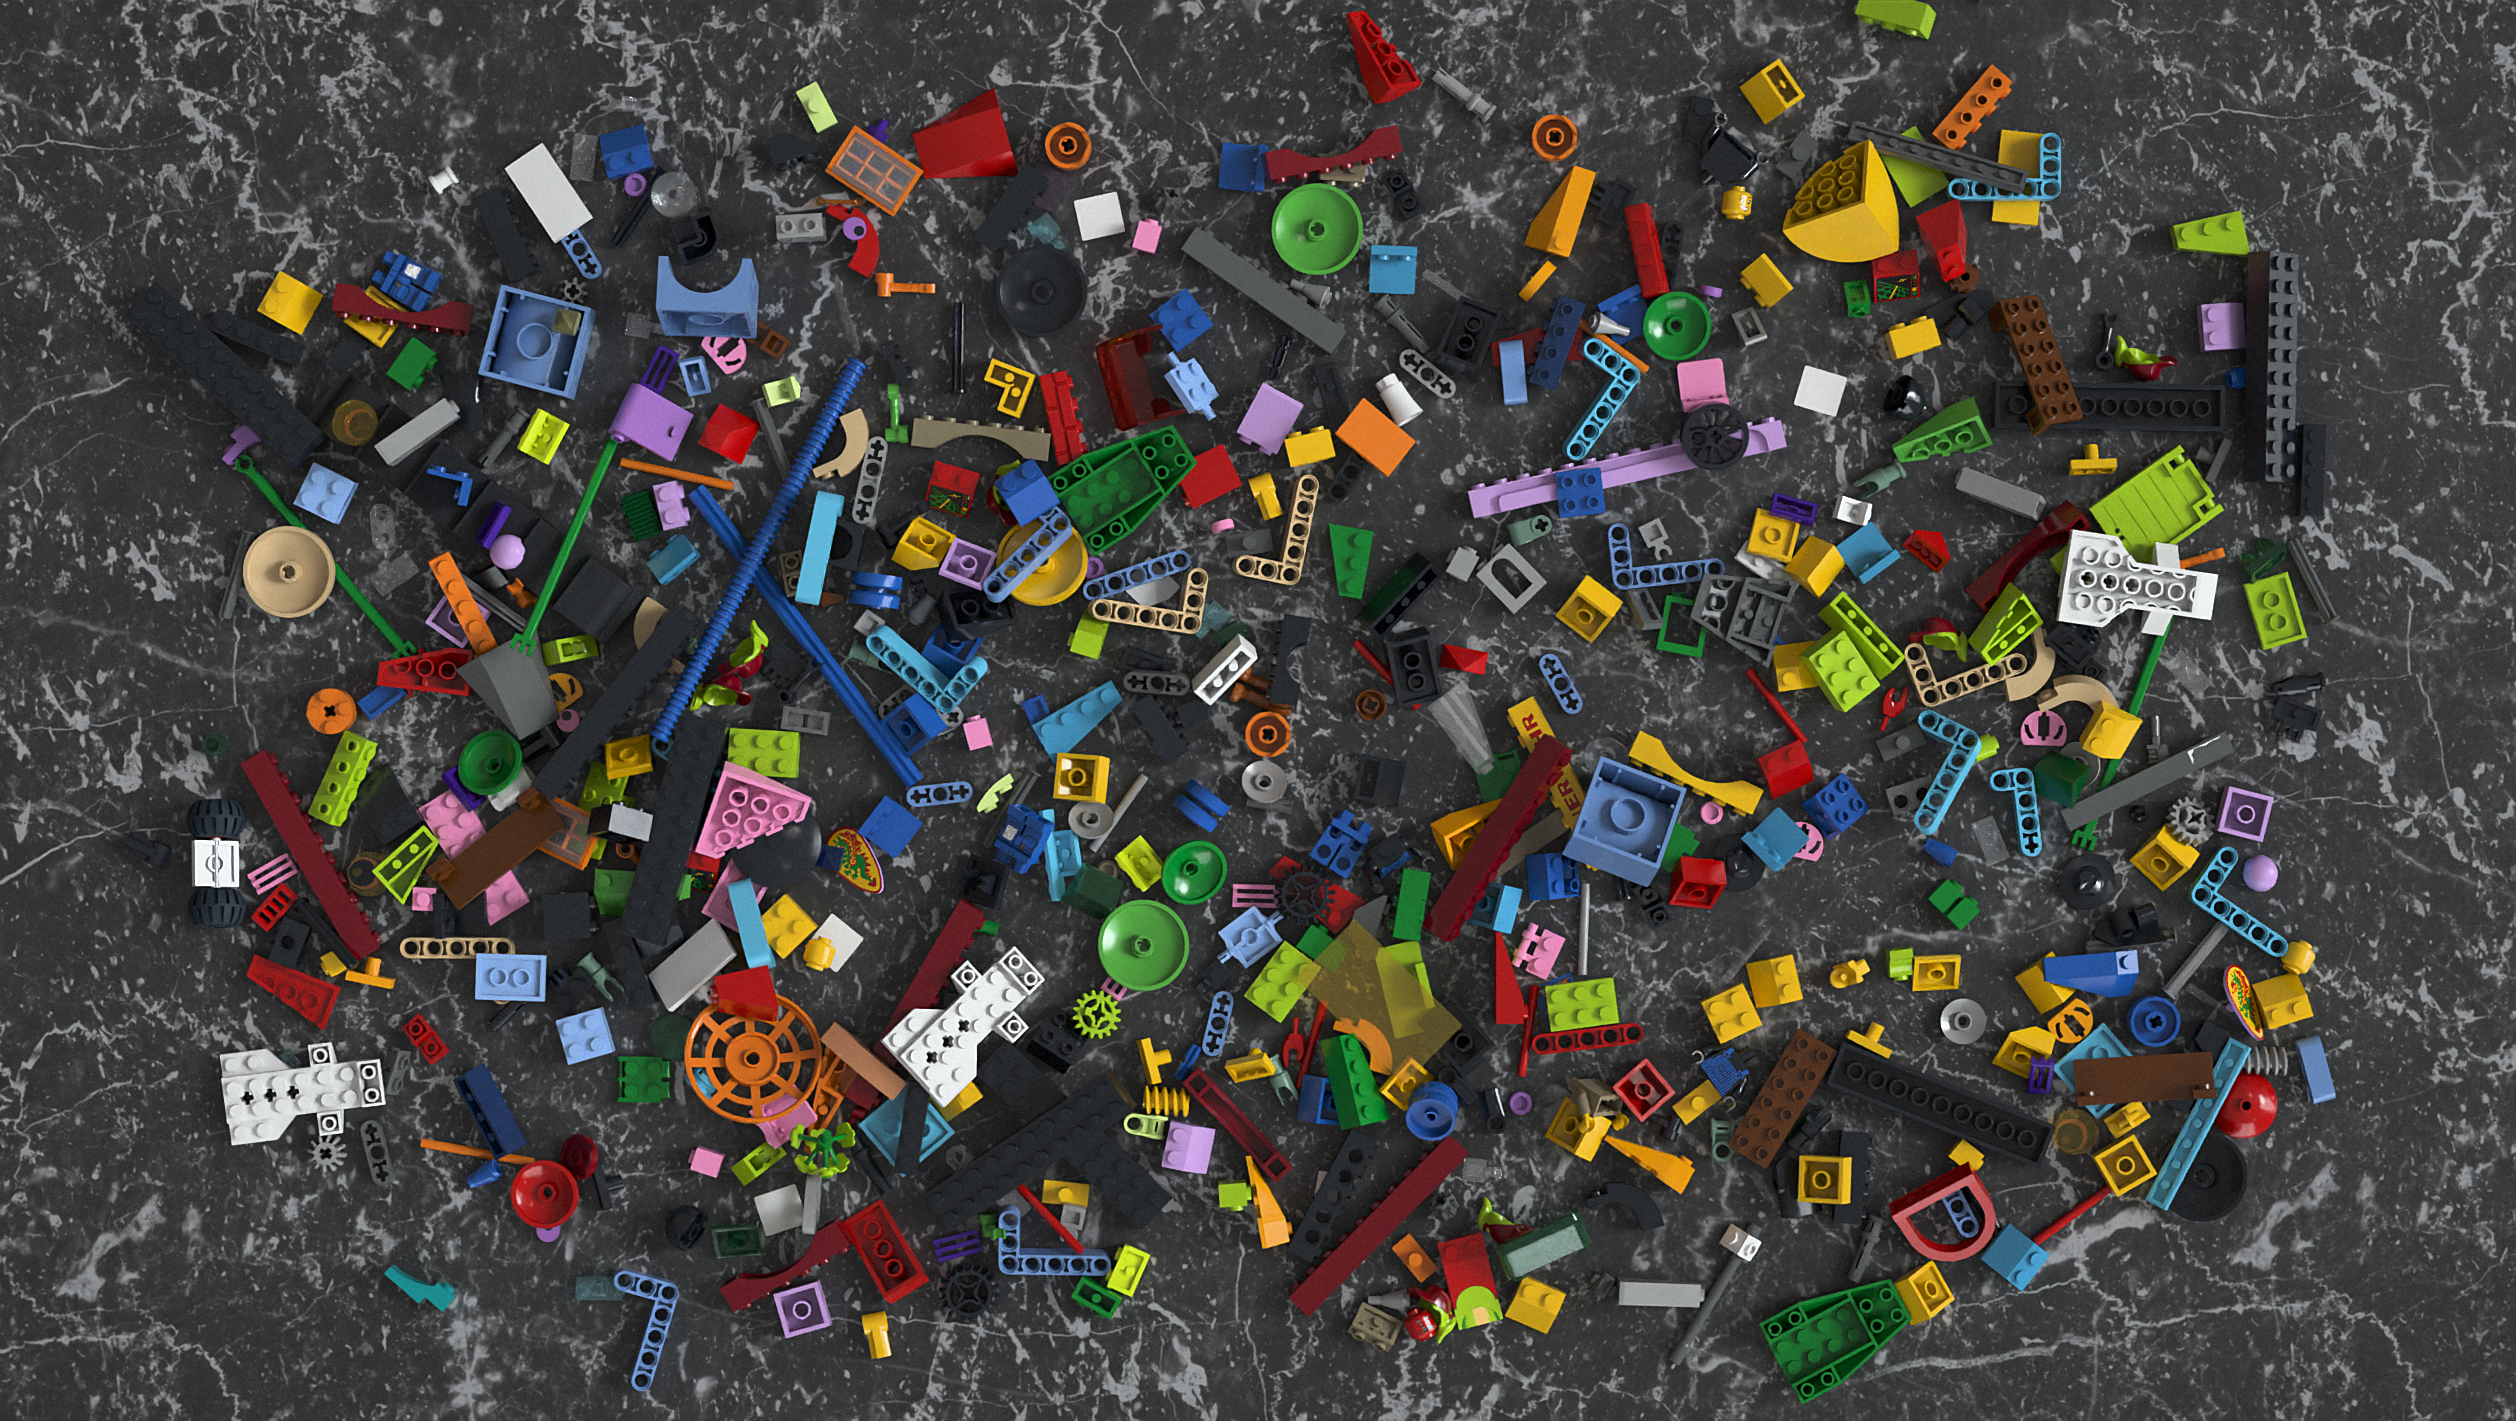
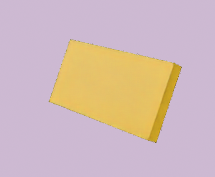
[1991,130,2047,226]

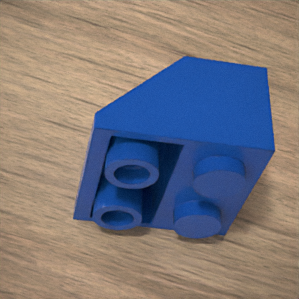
[1526,851,1580,901]

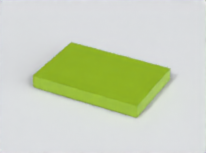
[1878,126,1949,208]
[2243,571,2307,650]

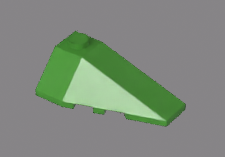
[1892,397,1993,463]
[594,869,691,916]

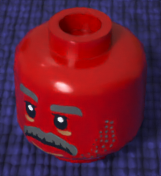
[1403,1306,1437,1342]

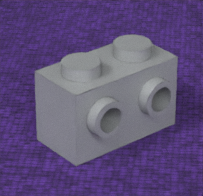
[1445,545,1479,583]

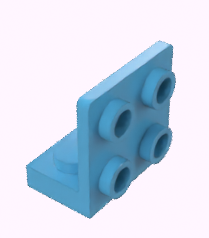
[1369,245,1417,295]
[1836,522,1901,585]
[1741,807,1810,871]

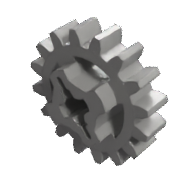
[2166,797,2216,847]

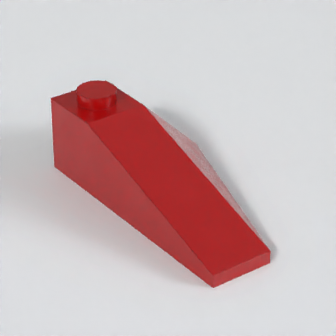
[1346,10,1421,104]
[377,648,474,696]

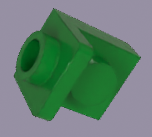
[1843,279,1871,318]

